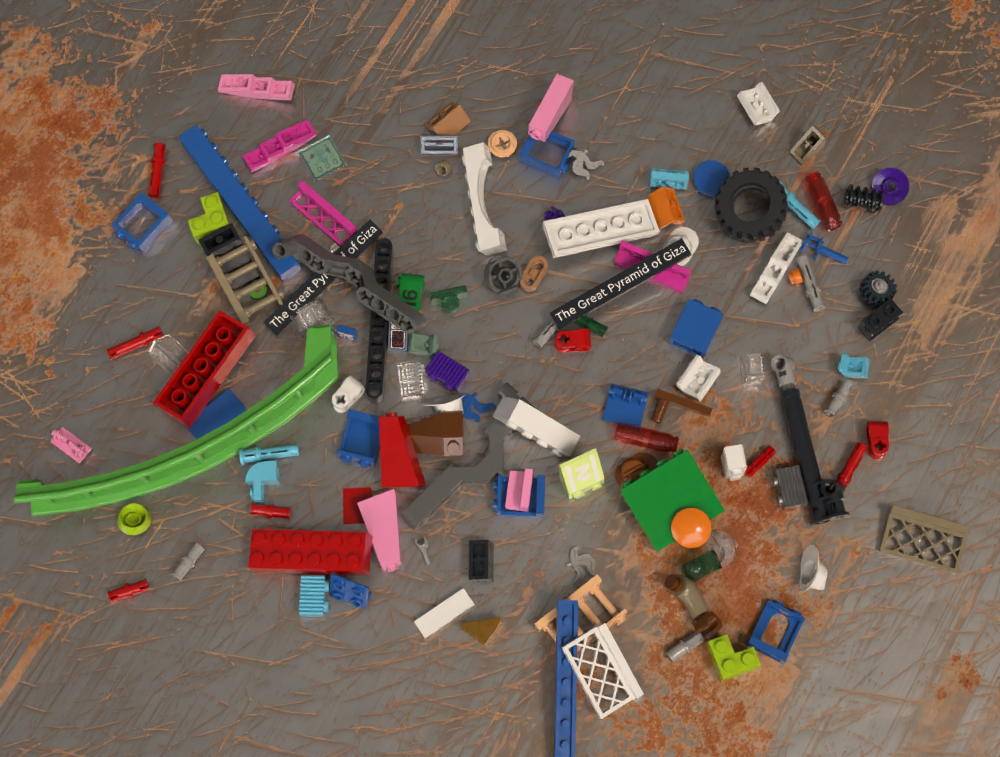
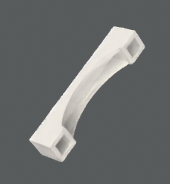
[462,142,507,256]

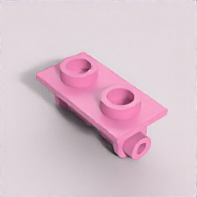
[50,427,92,464]

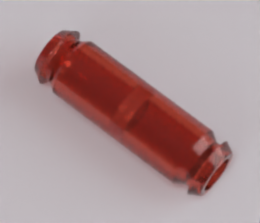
[805,171,843,232]
[614,423,679,454]

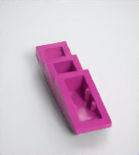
[242,120,317,173]

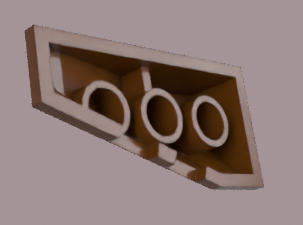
[407,411,464,456]

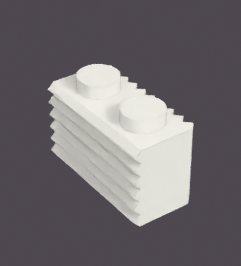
[720,444,747,481]

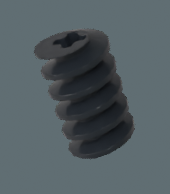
[842,184,884,213]

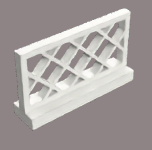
[561,623,644,719]

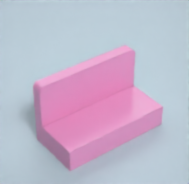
[505,469,533,512]

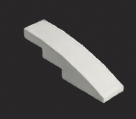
[750,232,803,304]

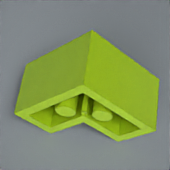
[188,192,230,245]
[706,634,761,682]

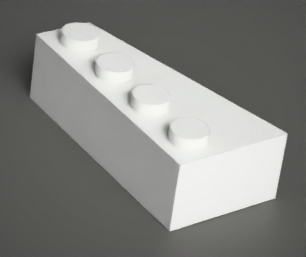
[492,396,580,457]

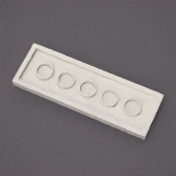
[542,199,660,258]

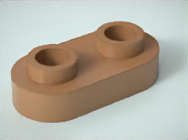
[520,256,548,292]

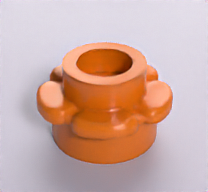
[788,268,803,286]

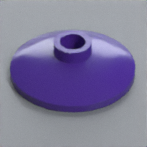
[872,168,910,205]

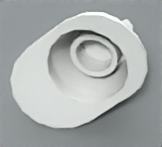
[662,227,699,266]
[420,393,465,413]
[799,545,828,591]

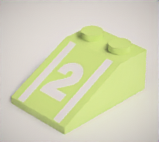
[559,448,605,499]

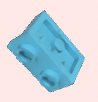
[650,168,689,190]

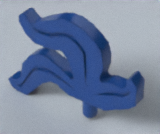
[462,393,496,423]

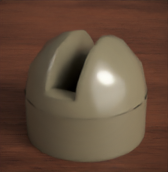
[435,160,451,176]

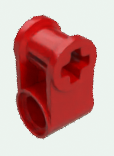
[554,328,592,353]
[866,421,889,460]

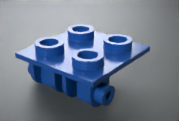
[602,384,649,429]
[330,573,372,609]

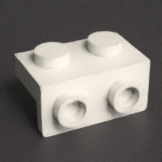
[737,82,779,126]
[677,355,721,402]

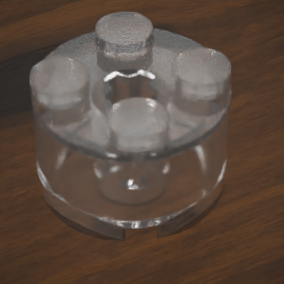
[290,299,335,338]

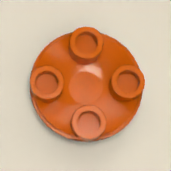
[671,508,711,548]

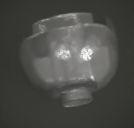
[701,529,738,570]

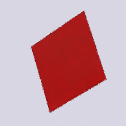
[343,487,373,524]

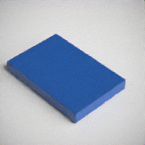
[187,388,247,439]

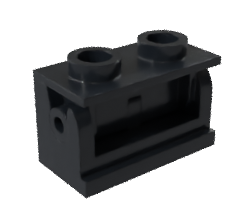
[858,298,903,342]

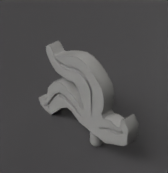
[568,149,604,180]
[566,546,597,589]

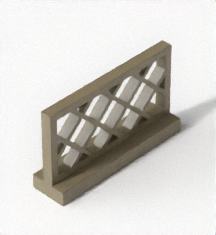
[879,505,971,574]

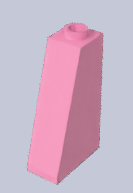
[528,74,574,142]
[357,489,402,572]

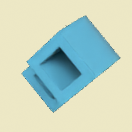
[245,461,279,504]

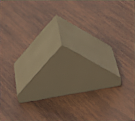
[790,125,827,164]

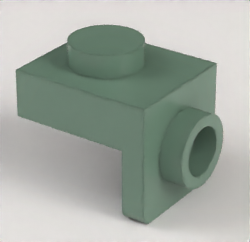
[408,333,439,357]

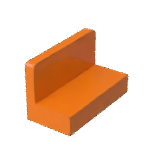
[647,186,685,229]

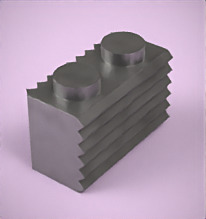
[772,465,808,511]

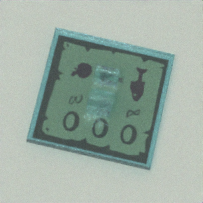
[297,135,347,182]

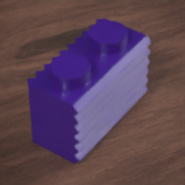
[425,351,470,393]

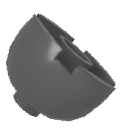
[484,255,522,294]

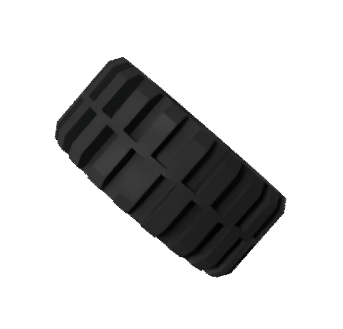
[715,168,788,243]

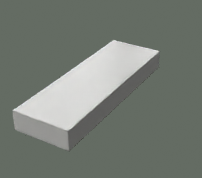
[414,588,475,639]

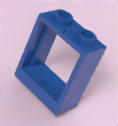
[519,131,577,179]
[112,192,173,253]

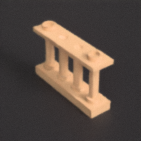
[535,575,628,658]

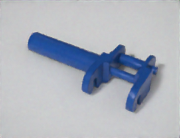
[799,232,849,264]

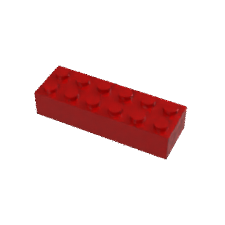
[153,310,255,429]
[248,529,373,576]

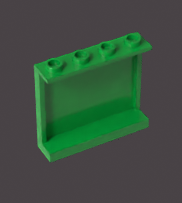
[620,448,725,552]

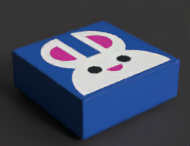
[336,325,358,342]

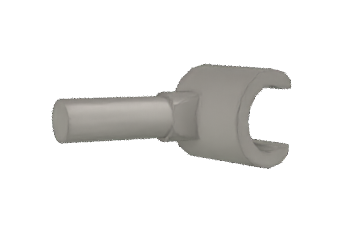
[415,536,431,565]

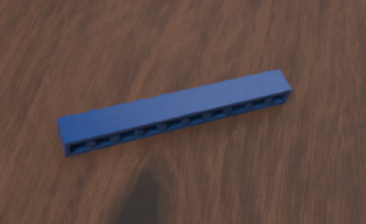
[178,125,301,282]

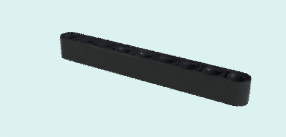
[365,238,394,404]

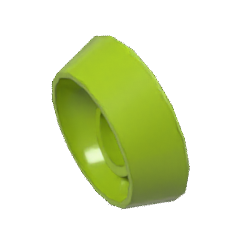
[117,503,152,535]

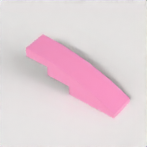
[218,74,295,100]

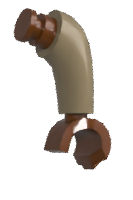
[665,574,723,640]

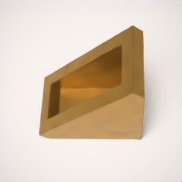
[461,617,502,647]

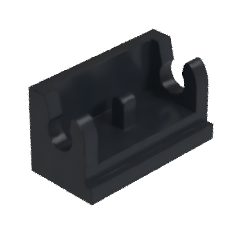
[469,540,494,583]

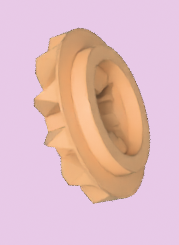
[488,130,517,159]

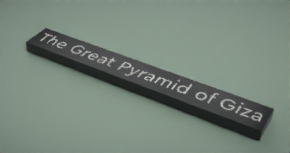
[263,219,383,336]
[550,238,692,330]

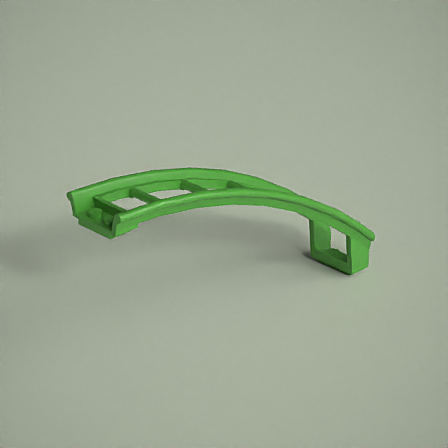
[14,325,339,516]

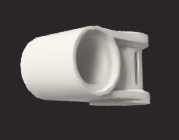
[332,375,366,413]

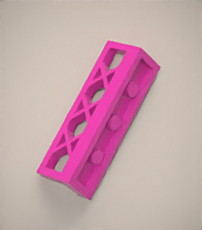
[289,180,357,247]
[614,240,692,294]

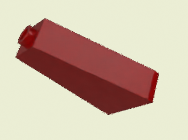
[379,412,425,488]

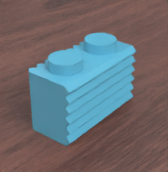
[299,575,330,617]

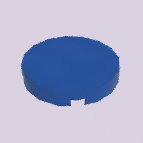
[693,160,730,197]

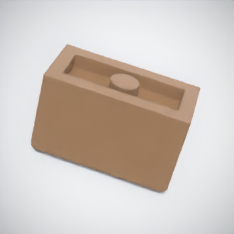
[425,102,470,142]

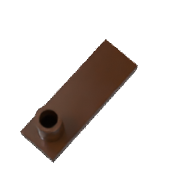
[651,389,713,424]

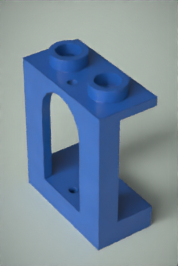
[746,600,806,664]

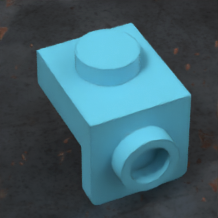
[838,353,870,378]

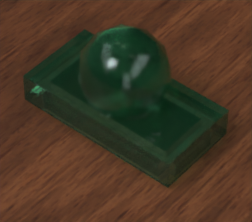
[429,285,468,313]
[682,550,722,583]

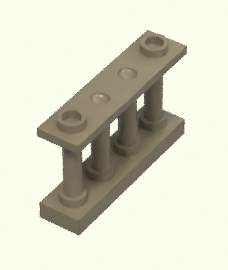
[206,236,284,324]

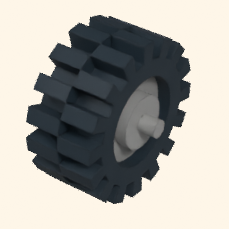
[859,270,897,308]

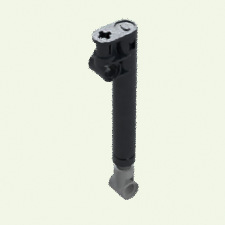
[771,354,850,525]

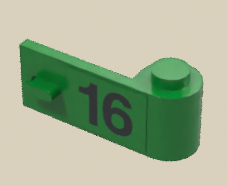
[396,273,425,332]

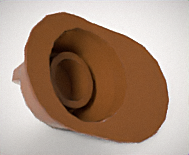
[615,453,658,488]

